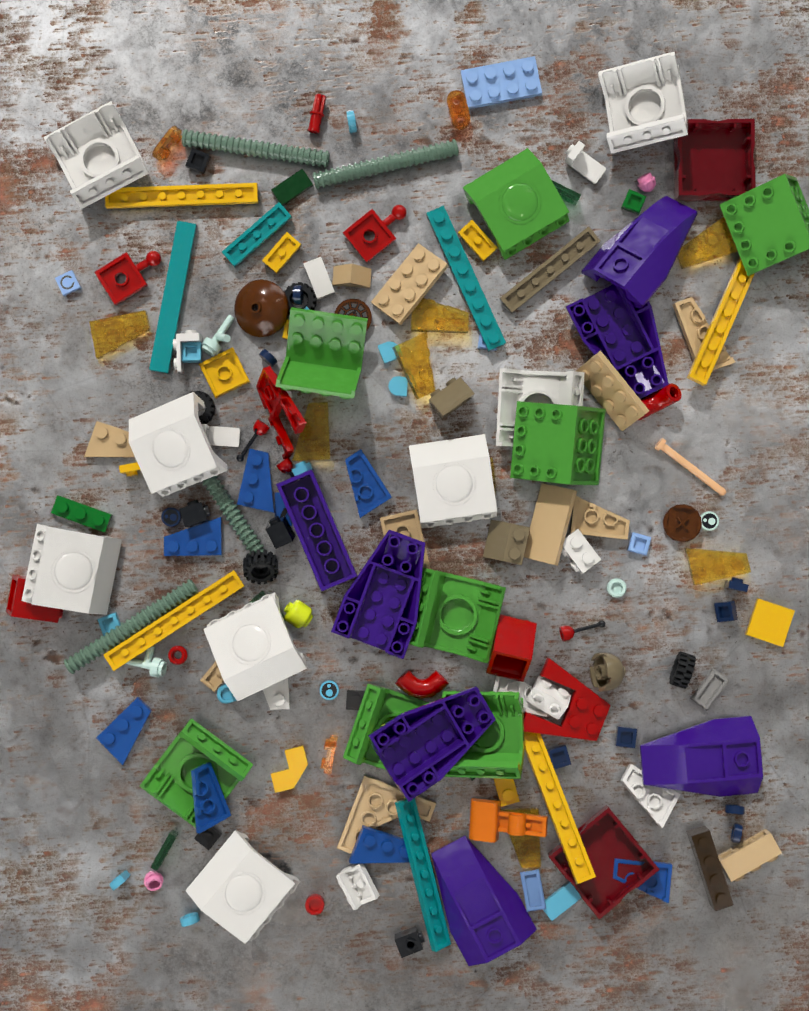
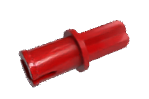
[307,94,326,134]

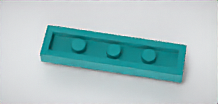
[222,202,292,267]

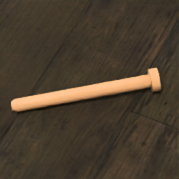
[654,438,726,496]

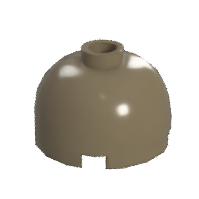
[590,653,626,692]

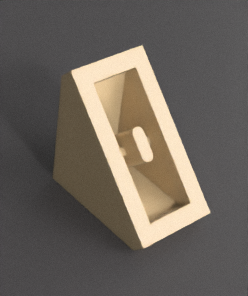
[332,264,372,288]

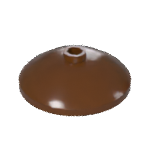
[234,279,289,337]

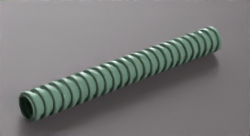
[182,129,330,168]
[313,139,459,189]
[203,475,267,555]
[64,579,198,674]

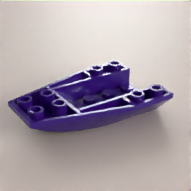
[581,196,698,307]
[566,284,669,399]
[331,529,426,659]
[368,686,496,802]
[640,716,763,797]
[431,835,537,966]

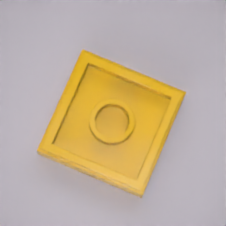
[199,347,250,399]
[745,598,795,647]

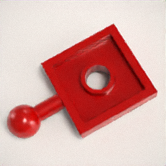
[343,205,407,263]
[94,251,161,305]

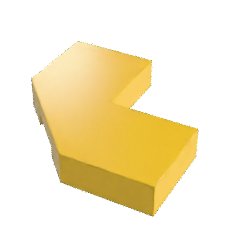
[271,745,308,793]

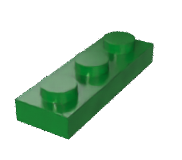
[51,495,113,533]

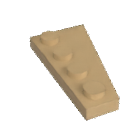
[672,297,735,371]

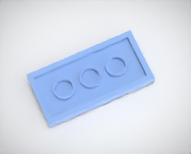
[460,56,542,110]

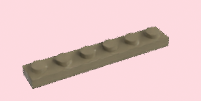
[500,226,601,314]

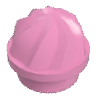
[637,172,656,192]
[144,870,163,891]

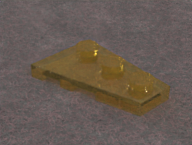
[677,217,737,269]
[411,298,469,333]
[89,310,150,359]
[392,332,435,400]
[292,402,331,461]
[684,548,751,585]
[501,808,541,868]

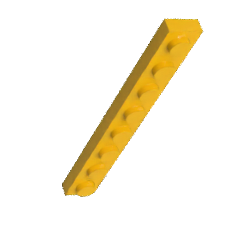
[105,183,259,209]
[687,257,754,386]
[103,570,245,671]
[524,732,596,884]

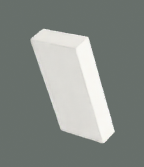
[303,257,335,300]

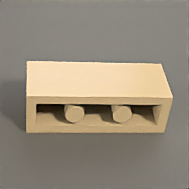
[718,829,782,882]

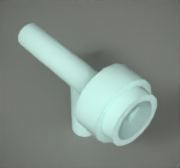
[201,315,235,357]
[126,646,167,678]

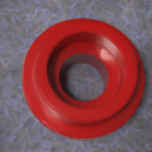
[168,645,188,665]

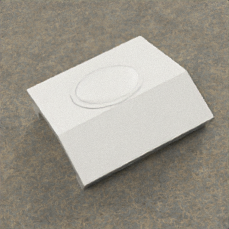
[598,51,688,154]
[44,101,149,209]
[496,368,585,447]
[129,392,227,497]
[409,434,497,528]
[21,524,122,615]
[203,592,307,701]
[185,830,301,944]

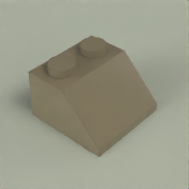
[429,377,475,419]
[483,520,530,565]

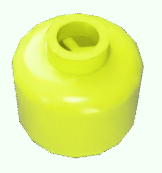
[284,600,313,628]

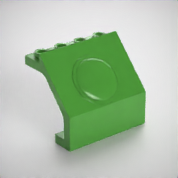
[463,148,570,260]
[409,568,506,663]
[343,683,430,770]
[442,691,524,779]
[139,718,253,828]

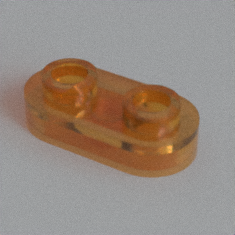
[447,90,470,130]
[152,125,182,161]
[320,735,338,774]

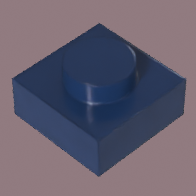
[724,577,749,592]
[714,601,738,622]
[615,726,637,748]
[547,745,571,769]

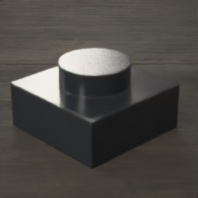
[185,148,211,174]
[346,689,365,710]
[194,826,222,850]

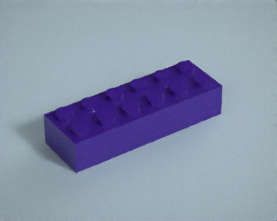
[276,469,358,591]

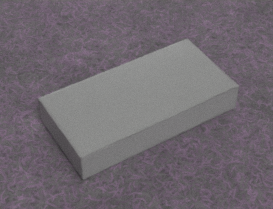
[690,668,729,711]

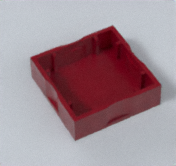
[674,119,756,201]
[548,805,660,919]

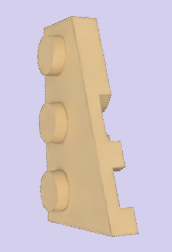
[84,421,135,458]
[570,496,630,540]

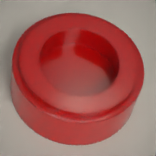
[305,894,325,915]

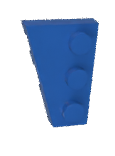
[237,449,275,513]
[345,449,392,518]
[164,517,222,556]
[96,697,152,765]
[191,762,232,834]
[349,825,410,864]
[613,858,672,904]

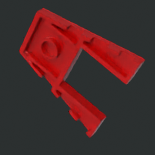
[256,366,307,459]
[524,658,611,741]

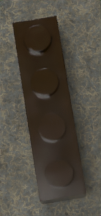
[686,826,734,911]

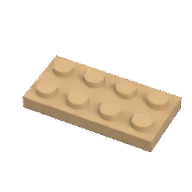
[371,243,449,325]
[576,350,649,431]

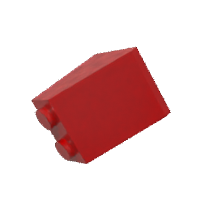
[6,574,63,623]
[486,615,537,682]

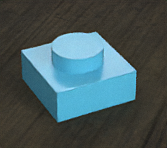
[182,342,202,363]
[292,461,314,476]

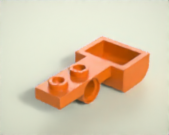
[469,798,548,843]

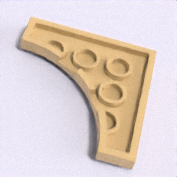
[337,775,436,854]

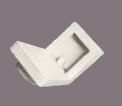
[565,141,606,184]
[173,330,202,374]
[202,424,240,447]

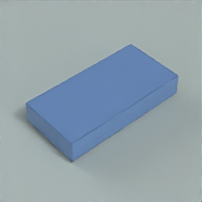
[520,869,546,912]

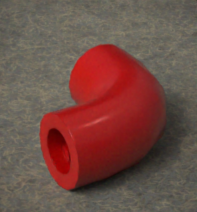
[638,383,681,421]
[395,670,449,699]

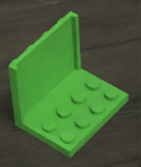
[720,174,809,276]
[276,307,368,399]
[510,401,606,485]

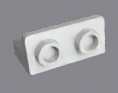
[561,529,601,573]
[526,675,571,719]
[336,863,380,910]

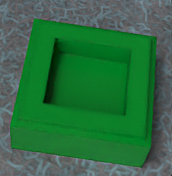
[621,189,647,215]

